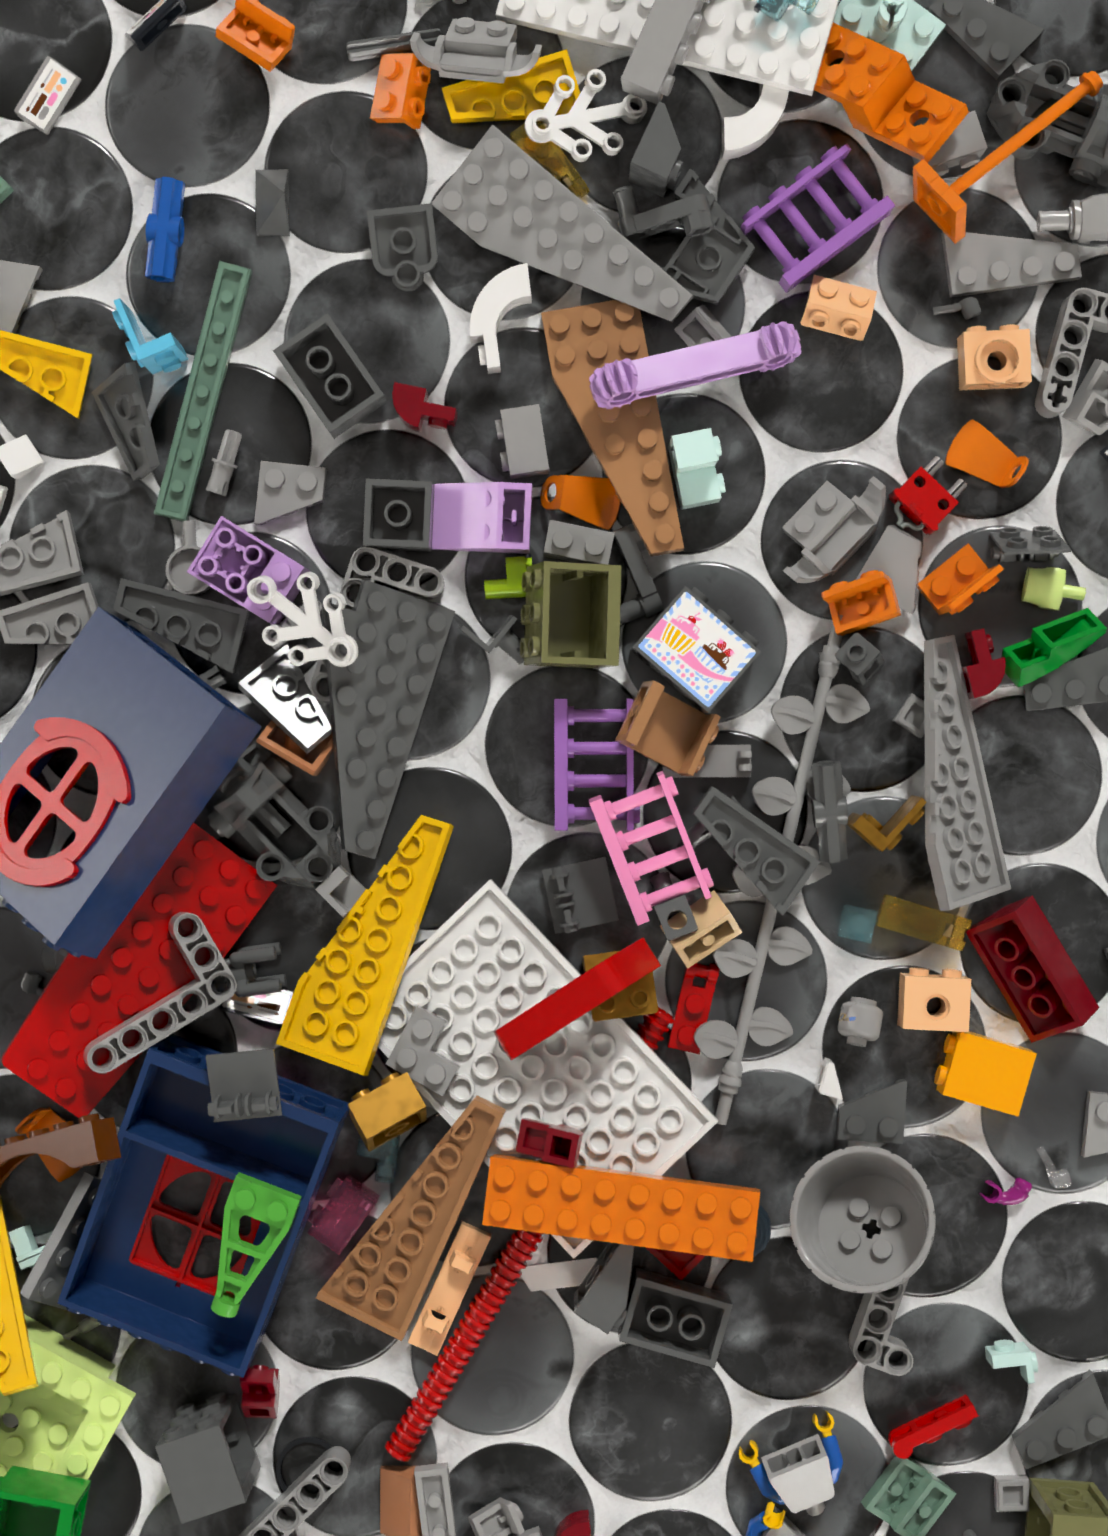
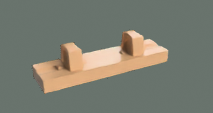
[408,1221,491,1356]

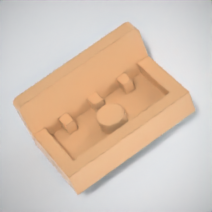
[801,275,877,341]

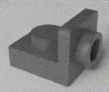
[835,633,885,687]

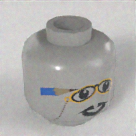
[838,997,883,1047]

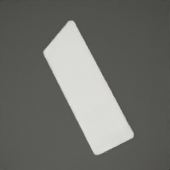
[521,1258,597,1291]

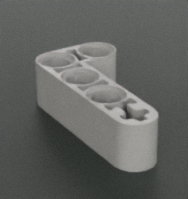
[1035,288,1108,418]
[848,1279,914,1376]

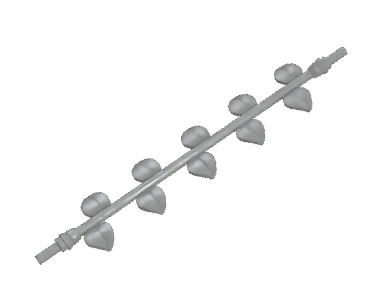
[693,615,870,1125]

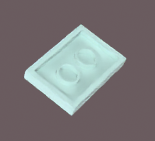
[833,0,946,71]

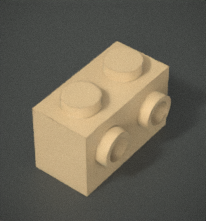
[660,890,742,969]

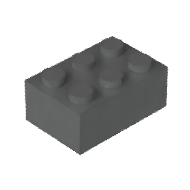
[273,313,387,439]
[618,1267,733,1368]

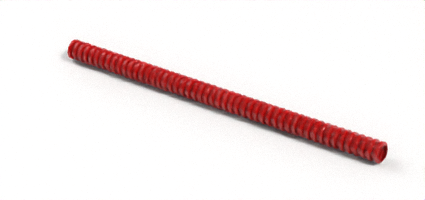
[385,1007,675,1462]

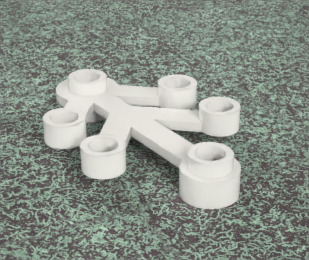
[524,69,647,162]
[247,572,358,667]

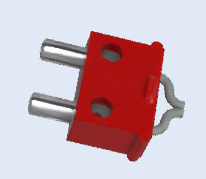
[888,456,967,535]

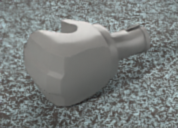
[1037,193,1108,244]

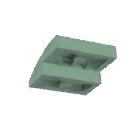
[861,1455,956,1536]

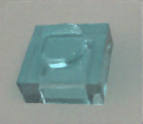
[837,904,878,944]

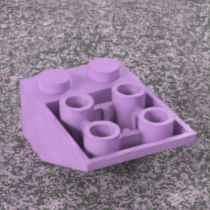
[432,482,532,554]
[187,516,311,625]

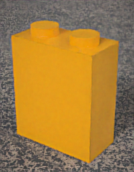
[934,1031,1037,1117]

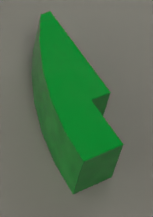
[1001,608,1107,687]

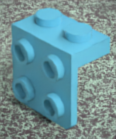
[112,298,188,374]

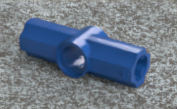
[145,177,185,283]

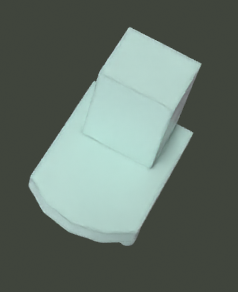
[9,1225,45,1270]

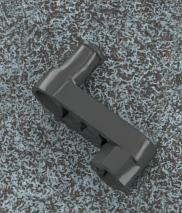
[613,186,715,242]
[613,523,664,627]

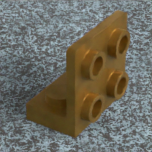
[847,795,927,852]
[582,951,658,1022]

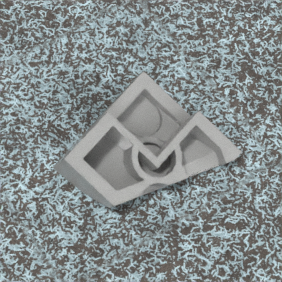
[1062,359,1108,436]
[856,525,922,614]

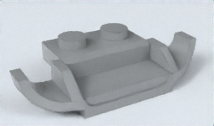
[410,17,542,83]
[782,476,886,583]

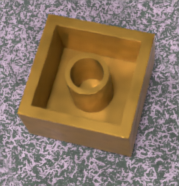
[348,1072,427,1152]

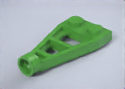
[211,1172,302,1318]

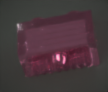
[307,1174,380,1255]

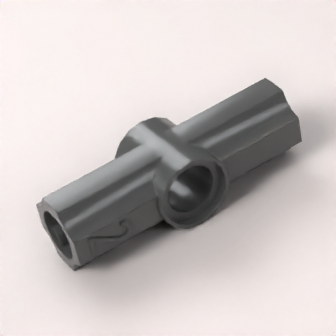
[811,760,848,863]

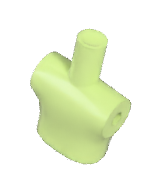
[1021,567,1086,611]

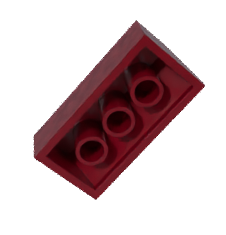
[965,895,1100,1043]

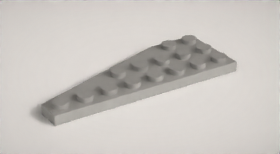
[432,124,694,323]
[924,635,1011,911]

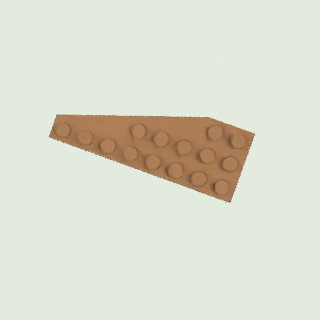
[541,300,684,557]

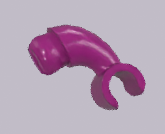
[979,1178,1032,1205]

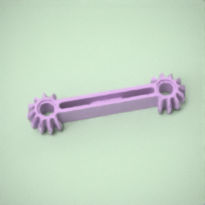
[589,321,801,409]

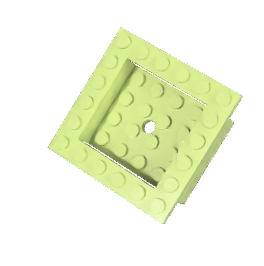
[0,1314,136,1480]

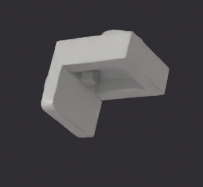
[467,1497,525,1536]

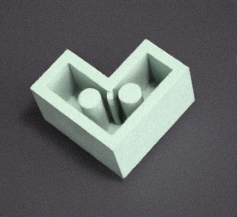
[668,428,726,510]

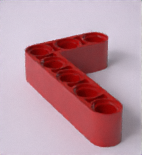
[493,937,661,1060]

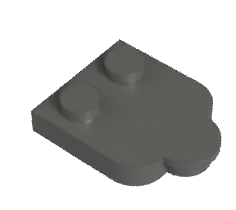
[367,203,438,292]

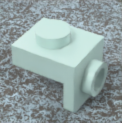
[985,1340,1038,1384]

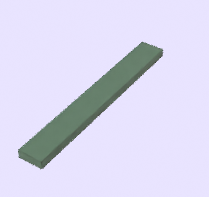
[154,261,253,522]

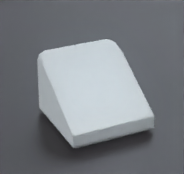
[0,434,45,480]
[815,1058,843,1100]

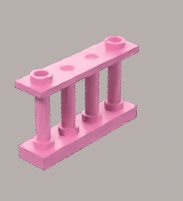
[589,771,714,926]

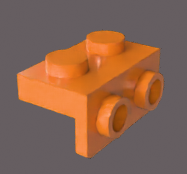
[215,0,295,72]
[370,53,431,129]
[821,570,901,636]

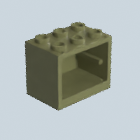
[520,561,622,668]
[1025,1477,1108,1536]

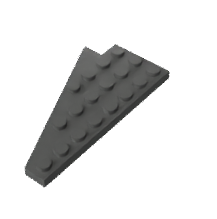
[322,579,455,859]

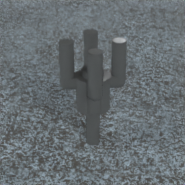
[212,942,287,998]

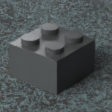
[363,478,434,552]

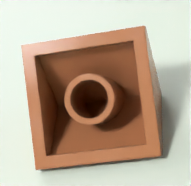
[256,720,334,776]
[380,1466,422,1536]

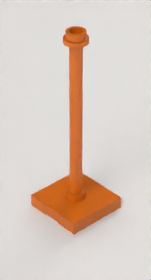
[913,71,1103,244]

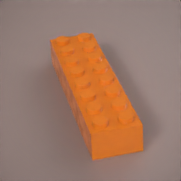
[482,1154,760,1262]

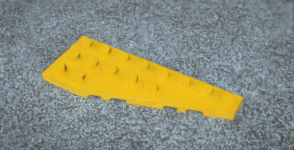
[276,815,454,1076]

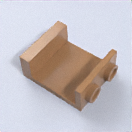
[615,680,721,776]

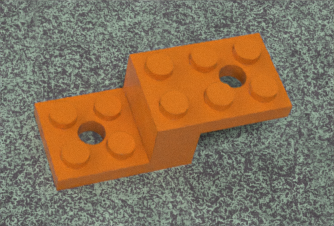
[814,22,969,163]

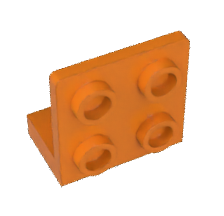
[916,543,1004,616]

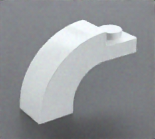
[721,84,789,160]
[470,263,532,374]

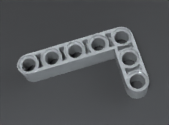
[310,547,445,703]
[83,912,237,1073]
[238,1446,351,1536]

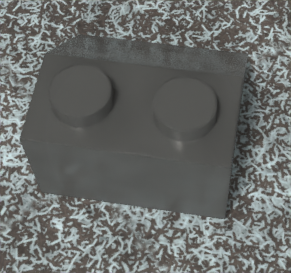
[628,101,683,198]

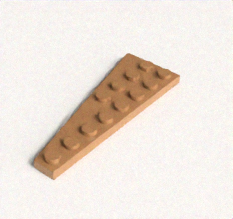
[316,1095,506,1341]

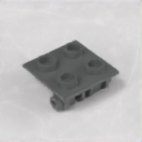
[990,526,1071,562]
[542,857,619,934]
[206,1048,282,1122]

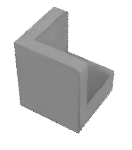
[315,865,366,917]

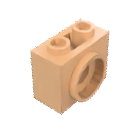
[957,324,1032,391]
[897,967,972,1032]

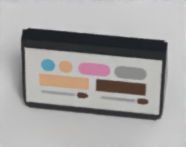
[125,0,188,51]
[220,989,294,1026]

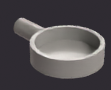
[166,521,211,596]

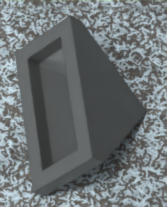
[255,169,290,237]

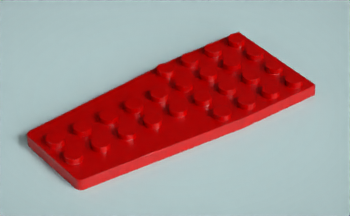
[1,822,277,1118]

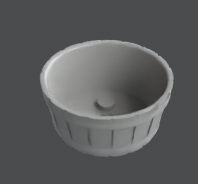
[790,1146,936,1294]

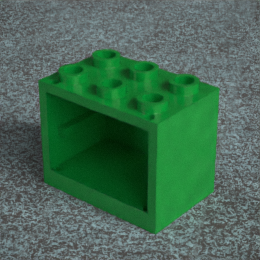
[0,1466,91,1536]

